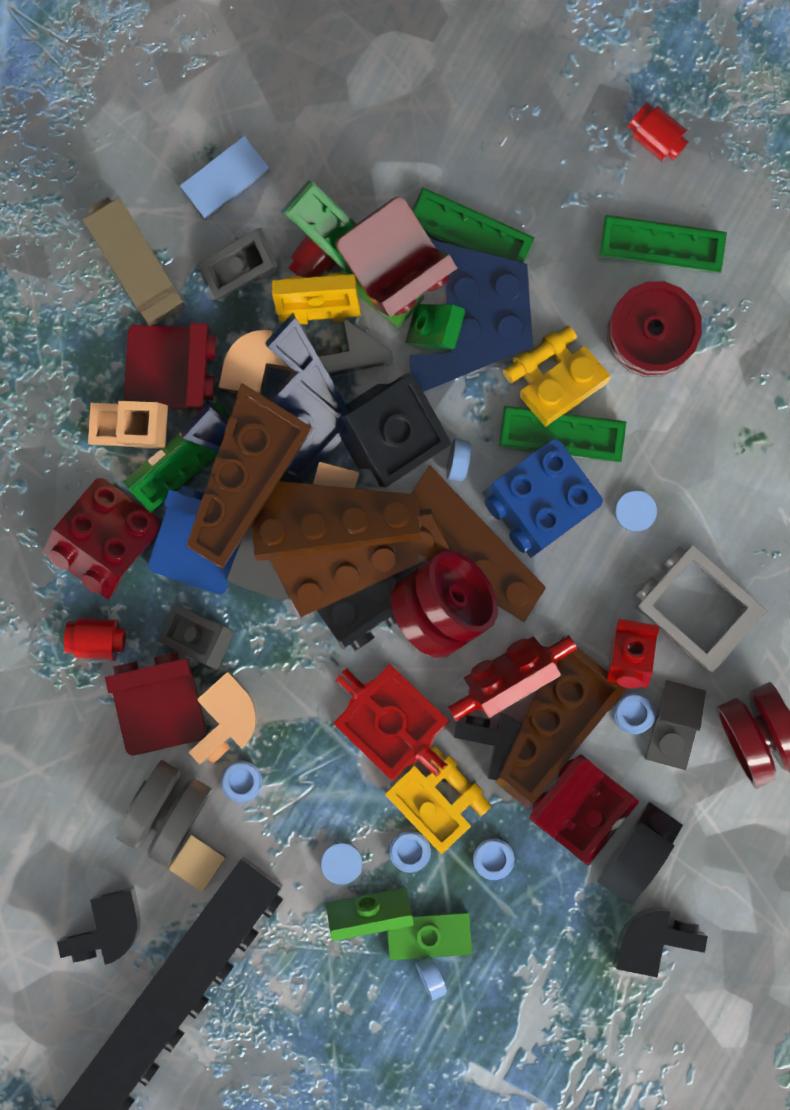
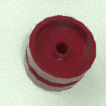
[607,281,702,377]
[391,551,498,658]
[716,682,790,789]

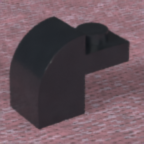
[453,713,521,780]
[597,802,683,905]
[57,887,141,965]
[613,908,708,977]

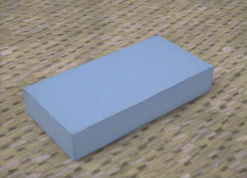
[180,136,270,220]

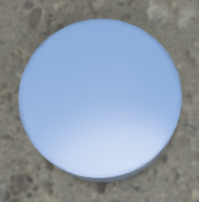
[446,439,471,482]
[615,490,657,531]
[613,693,655,734]
[221,760,263,802]
[390,830,431,873]
[473,838,515,880]
[321,842,362,885]
[416,957,447,1001]

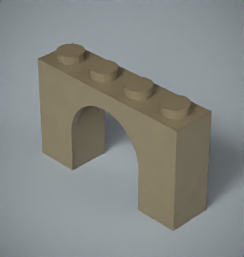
[82,197,186,326]

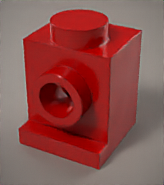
[607,619,659,688]

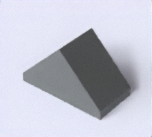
[226,524,290,602]

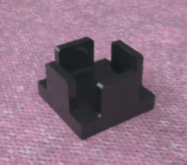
[339,373,452,488]

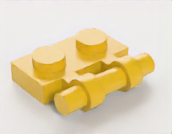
[272,273,361,325]
[503,326,611,427]
[385,746,492,855]

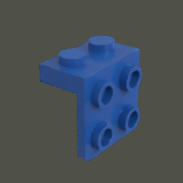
[482,439,603,558]
[148,485,241,594]

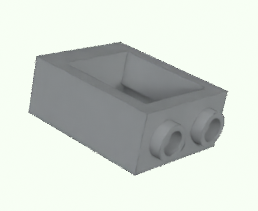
[635,545,767,673]

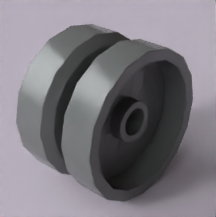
[116,760,213,868]

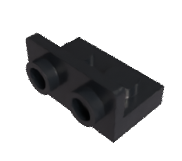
[317,575,397,651]

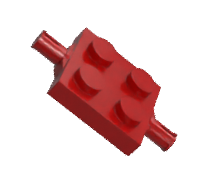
[447,635,578,722]
[333,664,450,782]

